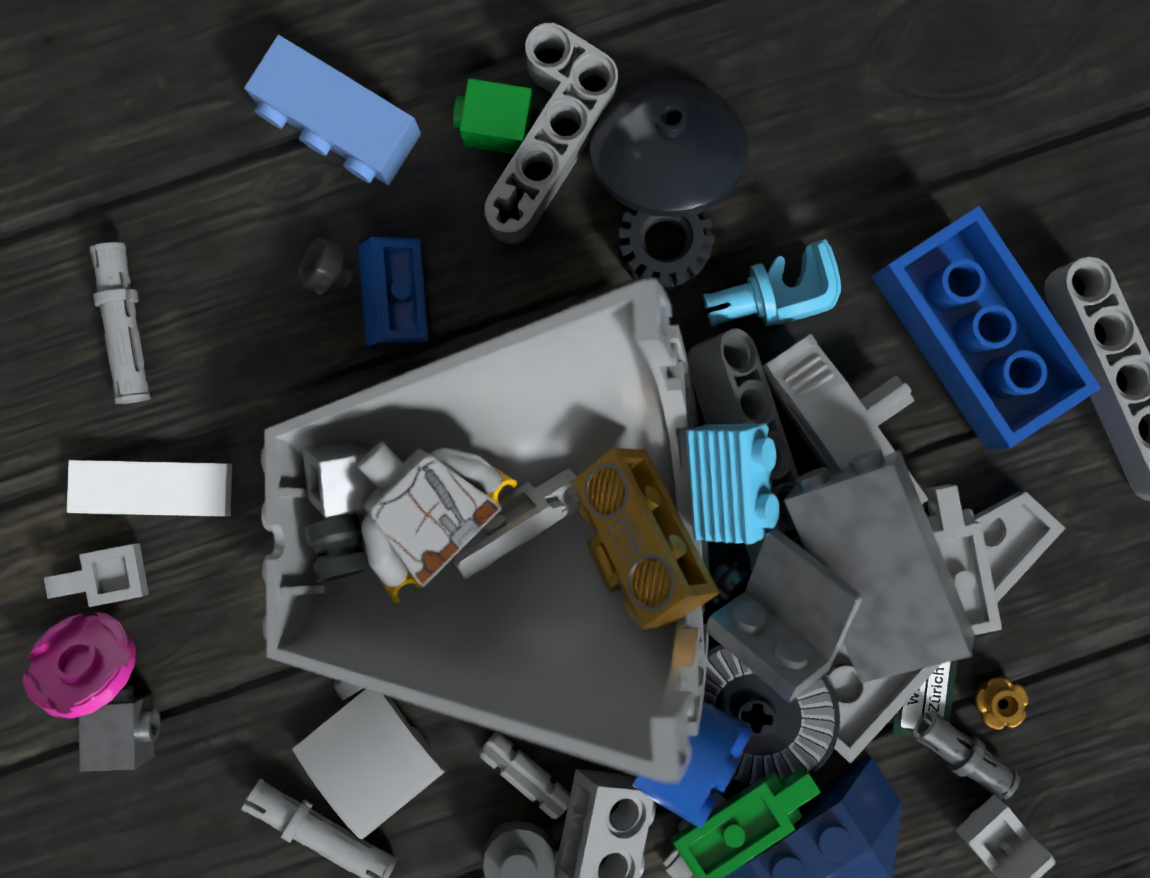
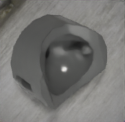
[483,821,556,878]

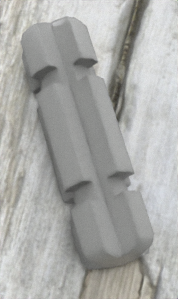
[479,732,571,819]

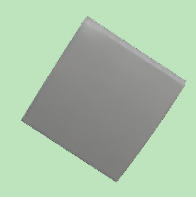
[292,689,446,839]

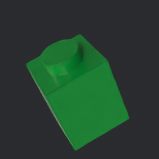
[453,78,533,154]

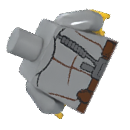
[357,442,518,604]

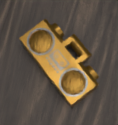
[572,448,719,630]

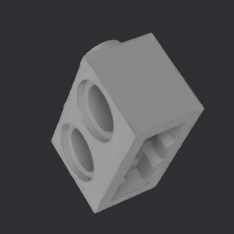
[554,769,656,878]

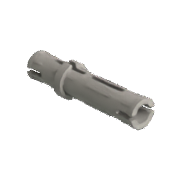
[90,242,151,404]
[241,778,398,878]

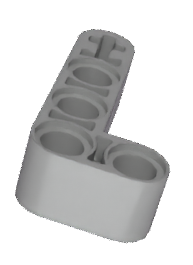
[485,23,618,244]

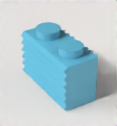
[686,424,779,544]

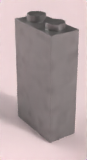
[784,449,975,683]

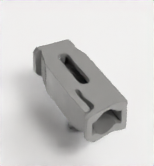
[763,334,928,504]

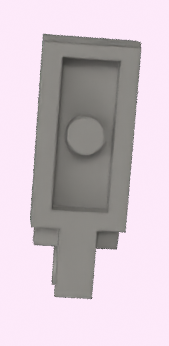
[451,468,579,579]
[925,484,1002,635]

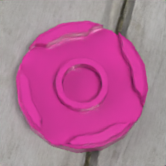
[23,612,136,719]

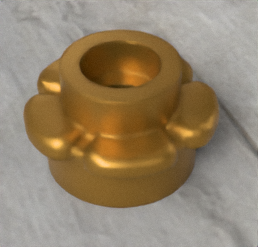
[975,677,1028,730]

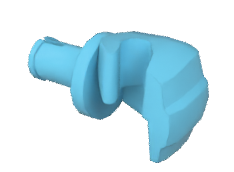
[703,239,841,327]

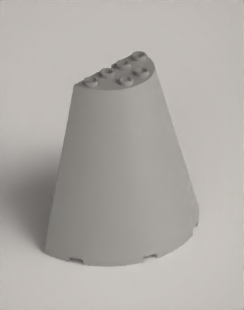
[261,279,710,783]

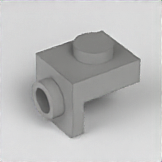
[955,794,1055,878]

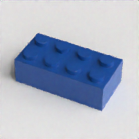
[871,206,1101,450]

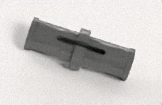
[913,710,1020,801]

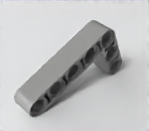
[1044,257,1150,501]

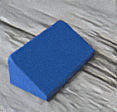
[358,237,429,346]

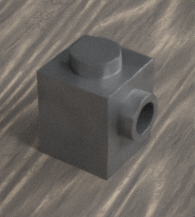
[79,686,160,772]

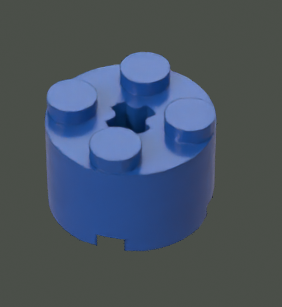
[633,700,753,829]

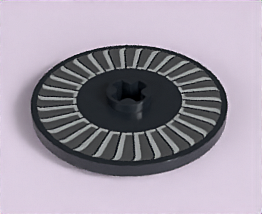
[703,642,840,788]

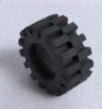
[617,209,715,290]

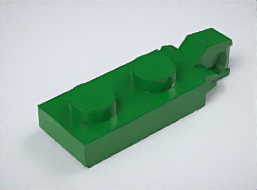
[671,768,821,878]

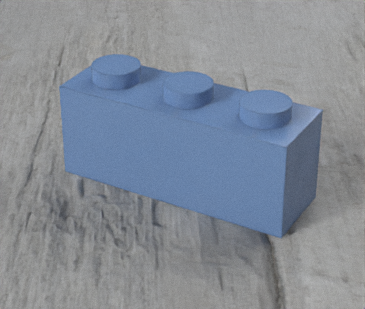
[244,34,421,186]

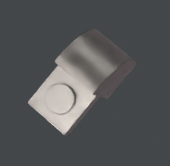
[303,441,378,551]

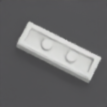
[67,460,232,516]

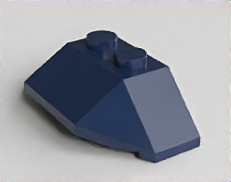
[724,755,901,878]

